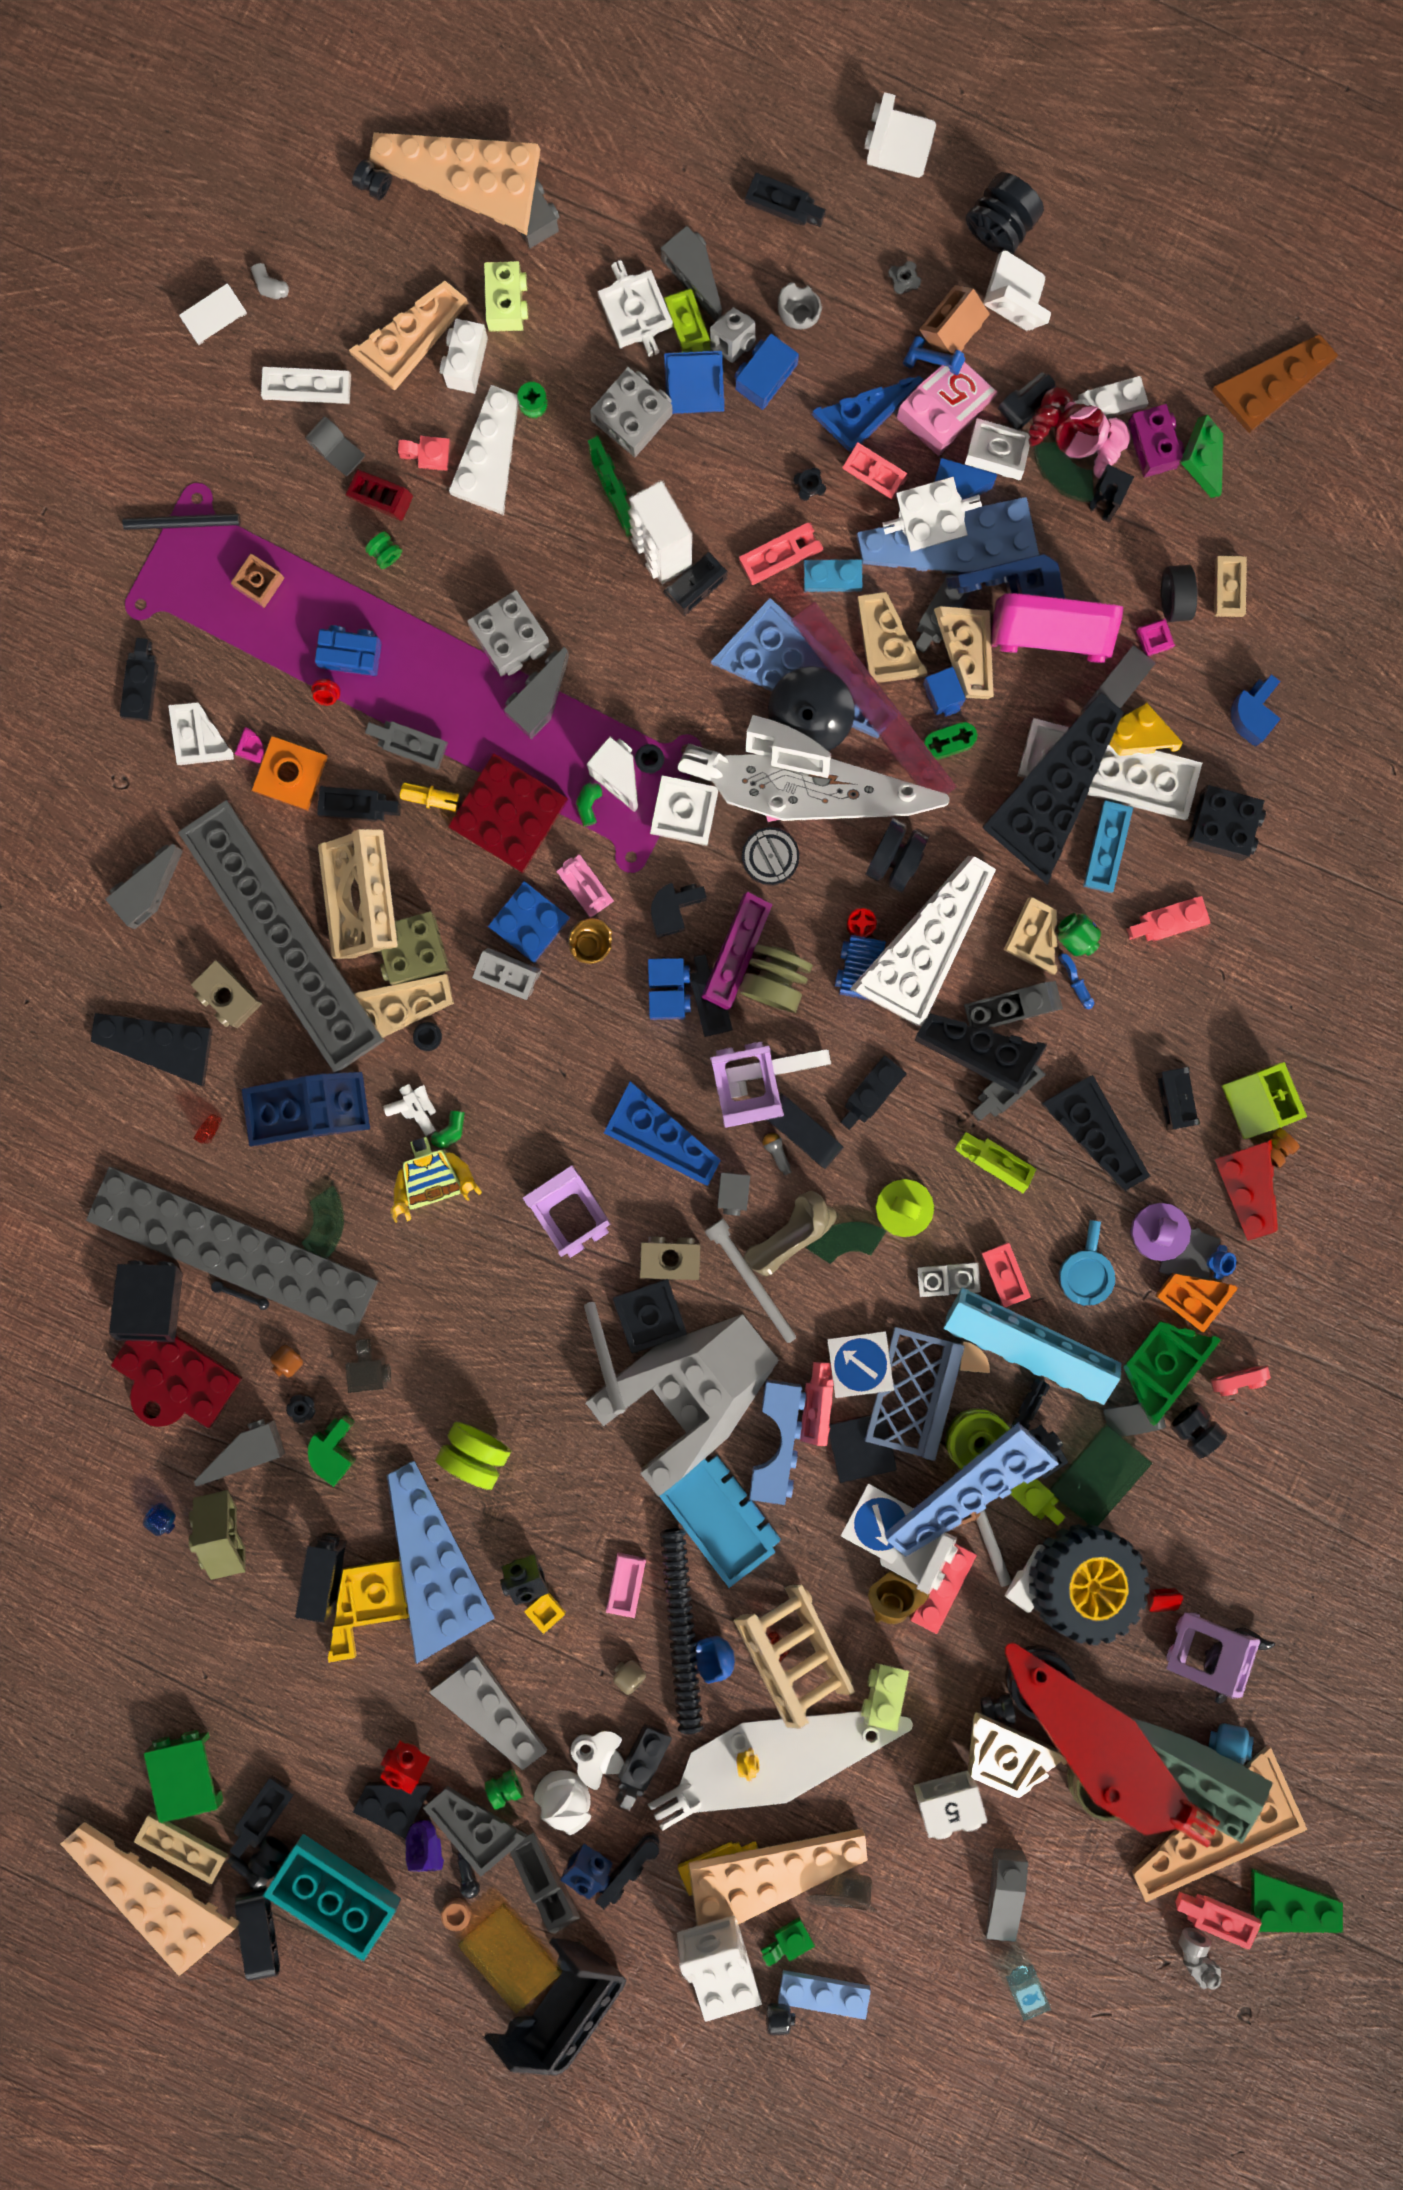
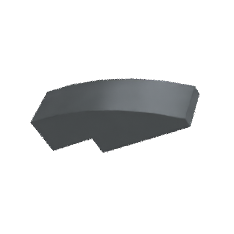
[1081,645,1156,712]
[510,1833,580,1933]

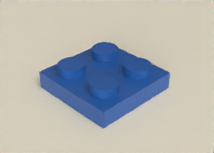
[488,881,570,963]

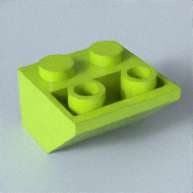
[1221,1062,1307,1139]

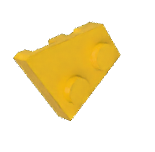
[1109,703,1183,756]

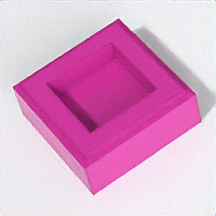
[1136,619,1175,656]

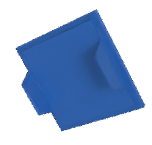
[664,350,724,414]

